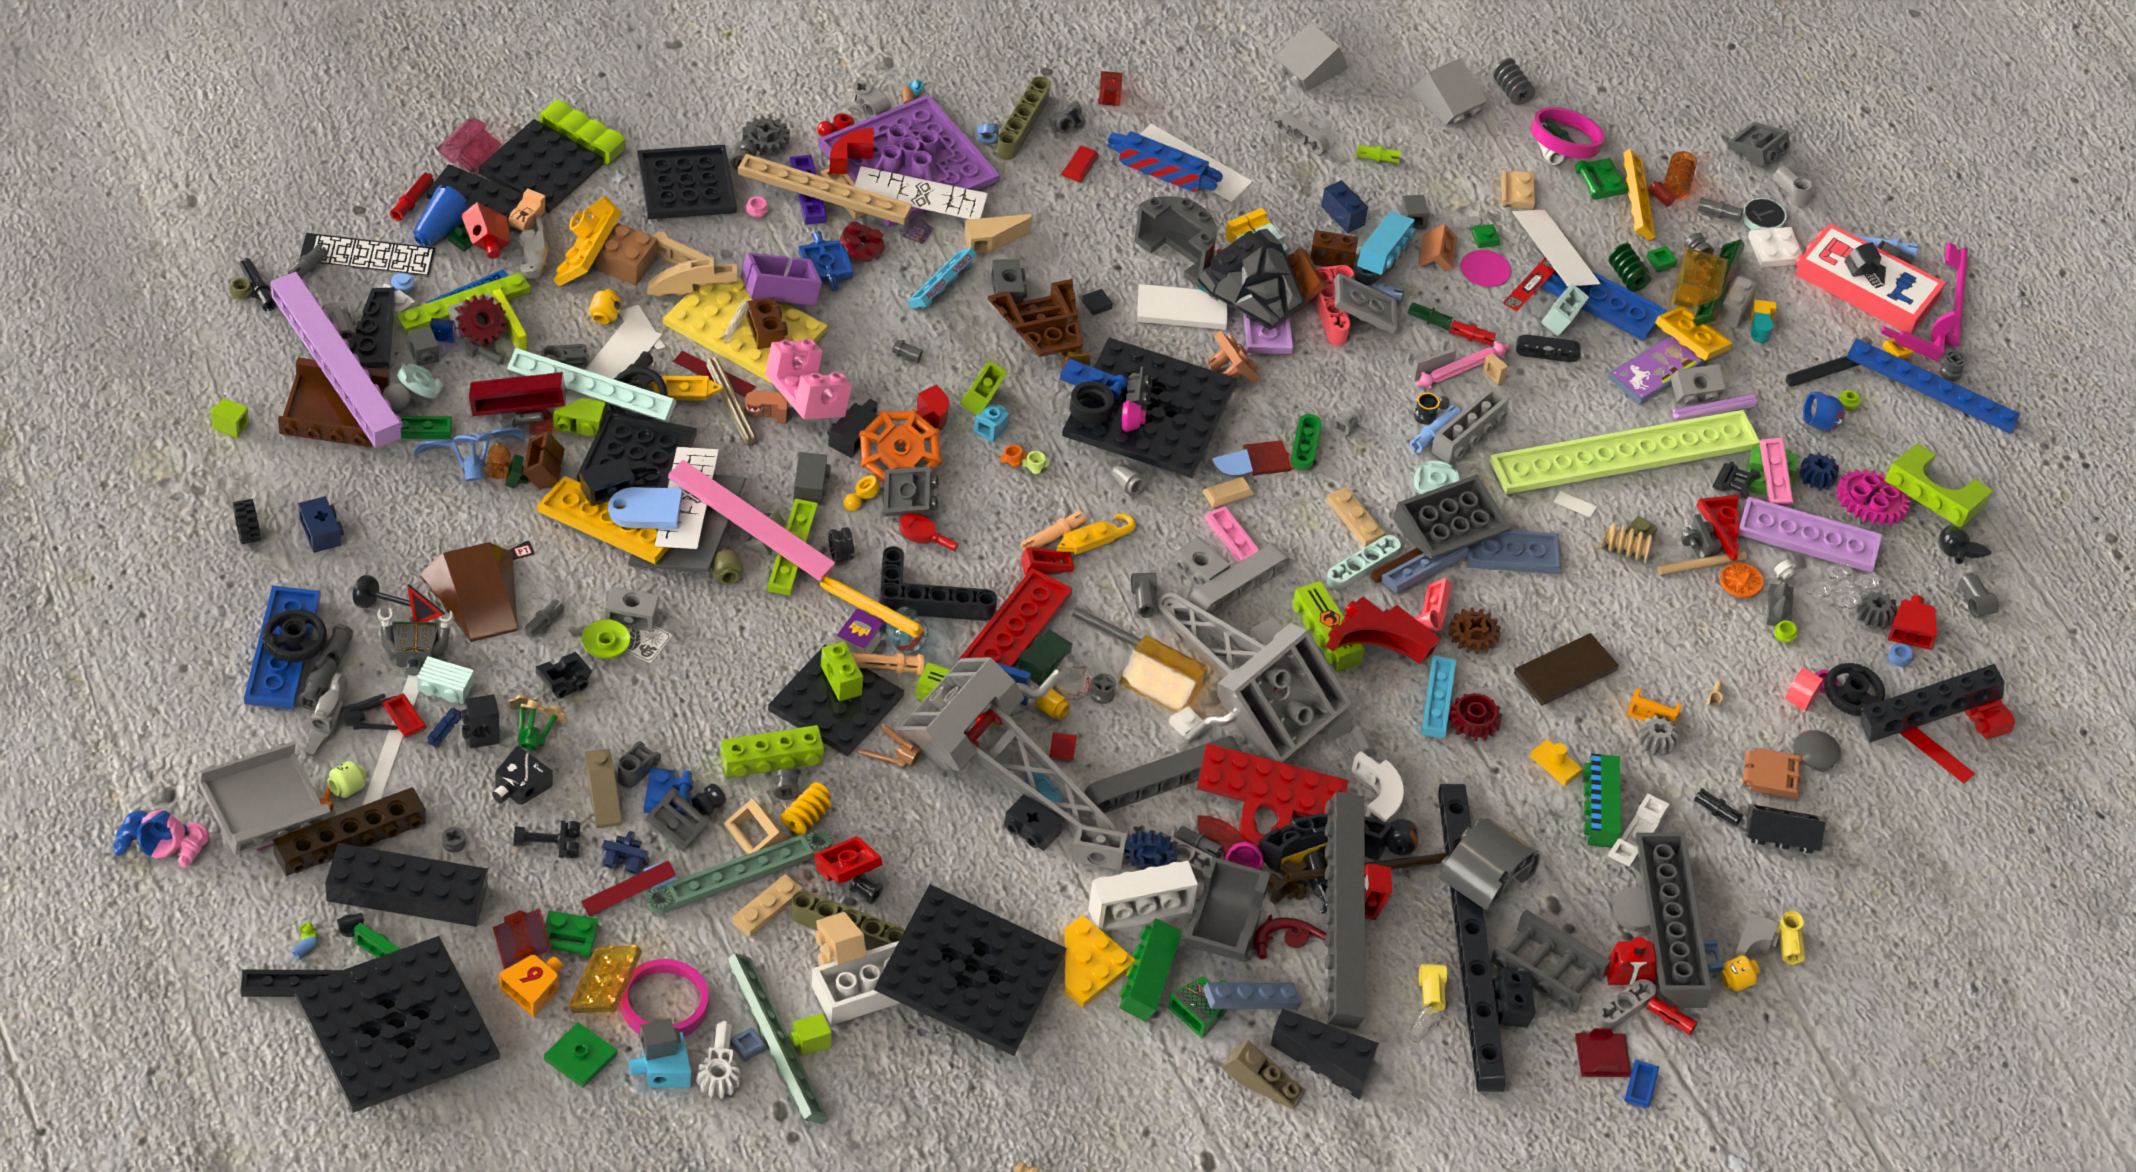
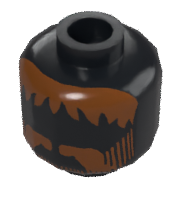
[1386,819,1418,855]

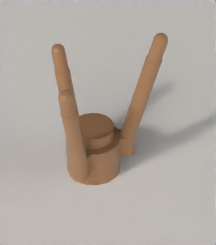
[857,724,921,768]

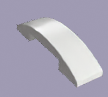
[1608,794,1670,867]

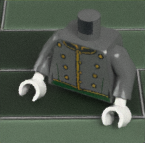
[377,607,454,676]

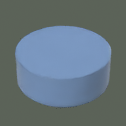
[1888,643,1913,667]

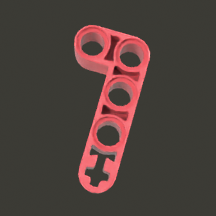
[1313,265,1354,346]

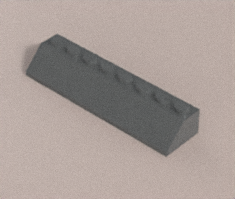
[1636,833,1712,1008]

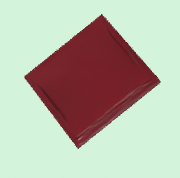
[1575,1028,1631,1077]

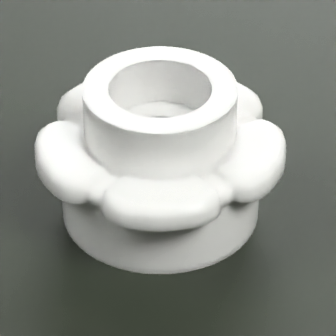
[1774,559,1796,580]

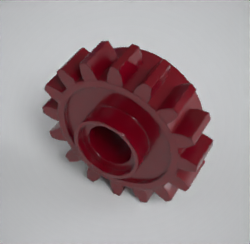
[455,294,507,346]
[1448,693,1502,742]

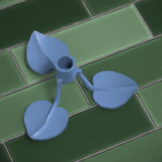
[414,427,525,481]

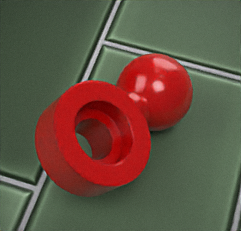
[817,113,855,137]

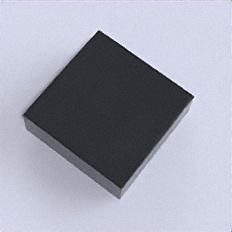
[1082,289,1113,315]

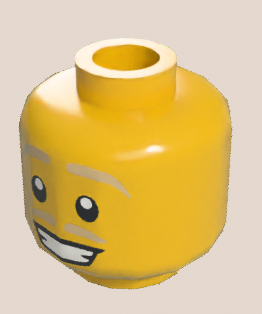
[1720,955,1760,992]

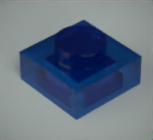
[430,318,455,343]

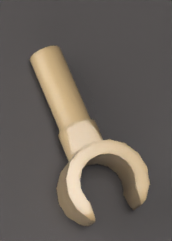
[1707,680,1723,708]

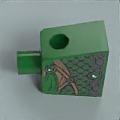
[1168,977,1227,1038]

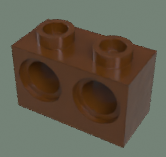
[1310,230,1358,270]
[746,297,788,349]

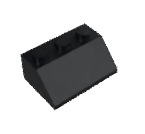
[1745,803,1826,854]

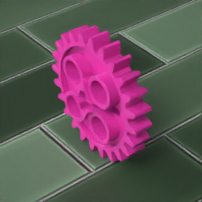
[1836,469,1911,526]

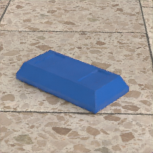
[1624,1059,1660,1108]

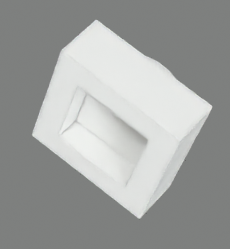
[1169,706,1202,737]

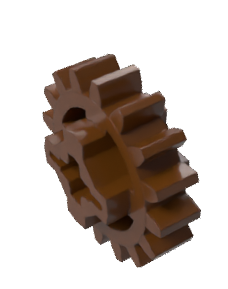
[1448,607,1501,654]

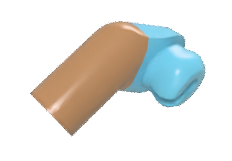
[902,79,924,104]

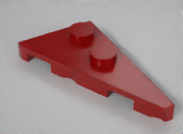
[1696,495,1739,561]

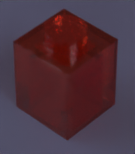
[1098,71,1122,106]

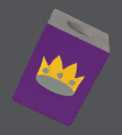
[836,609,883,654]

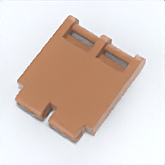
[1743,748,1802,799]

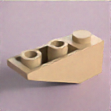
[964,214,1032,254]

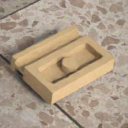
[1501,170,1535,209]

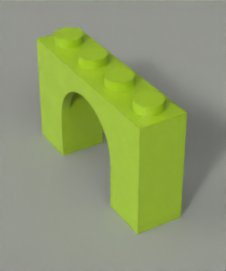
[1884,444,1994,528]

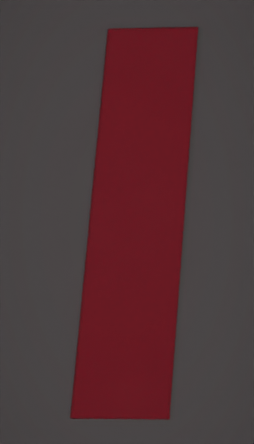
[672,351,756,397]
[581,860,676,916]

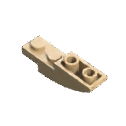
[647,257,738,297]

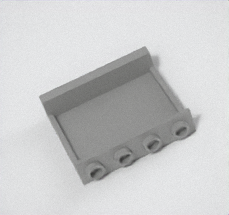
[199,741,331,856]

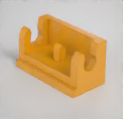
[1627,687,1682,726]

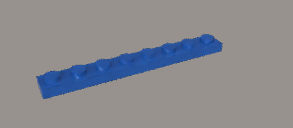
[1846,338,2020,434]

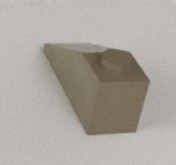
[585,749,622,828]

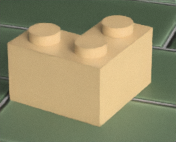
[815,912,867,965]

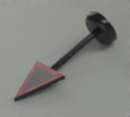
[352,575,445,623]

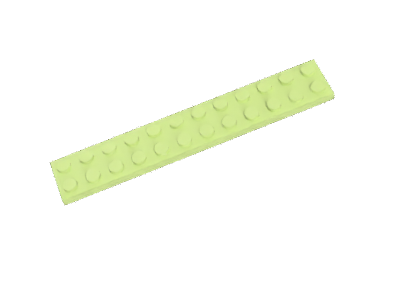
[1490,410,1760,494]

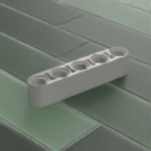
[1189,543,1291,615]

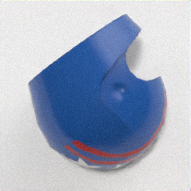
[1803,392,1845,431]

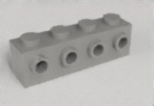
[1431,387,1509,464]

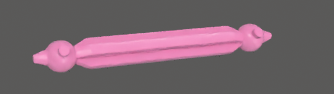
[1416,341,1510,389]

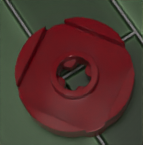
[840,221,885,262]

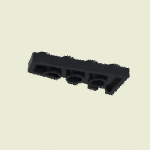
[349,287,396,368]

